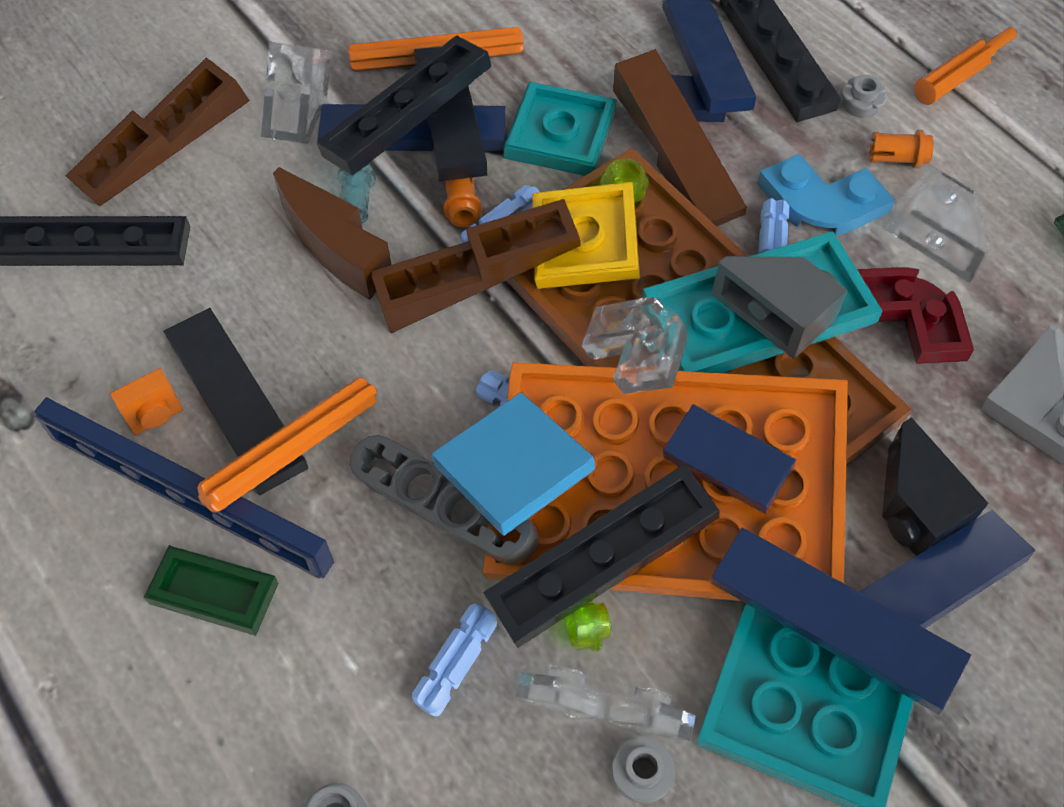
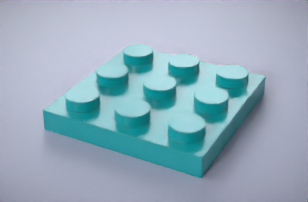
[695,603,914,807]

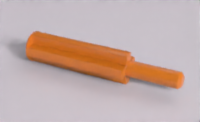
[914,27,1017,105]

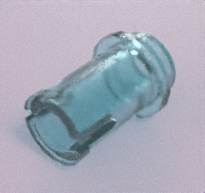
[337,164,376,223]

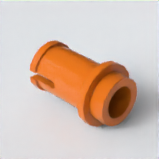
[869,130,934,168]
[443,177,482,227]

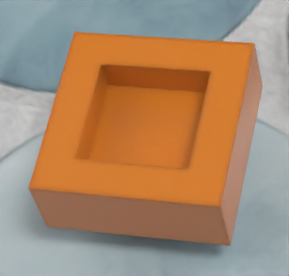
[110,368,183,435]

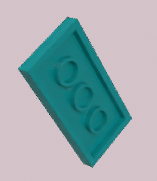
[642,231,882,373]

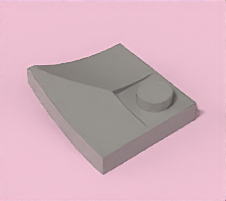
[980,323,1064,465]

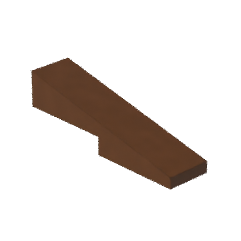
[613,49,747,226]
[65,57,250,207]
[371,199,581,333]

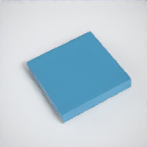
[431,392,595,536]

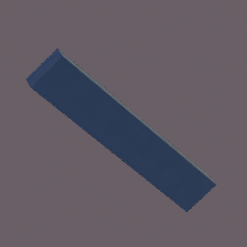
[34,397,334,579]

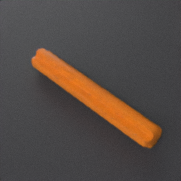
[348,27,524,71]
[197,378,377,512]

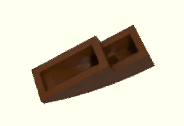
[273,167,392,300]

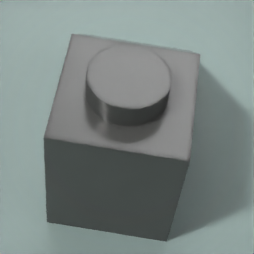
[712,256,848,359]

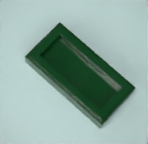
[144,545,279,636]

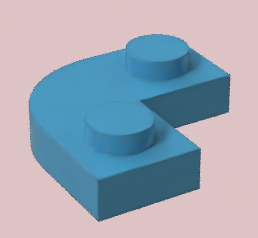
[757,154,895,235]

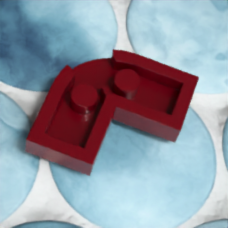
[857,267,974,364]

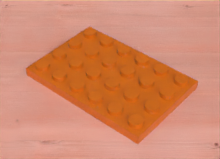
[483,362,848,601]

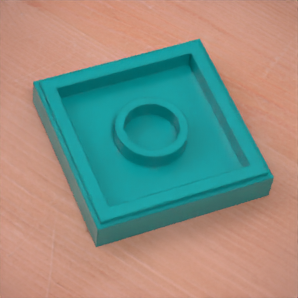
[504,81,617,176]

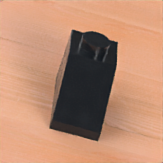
[882,417,989,556]

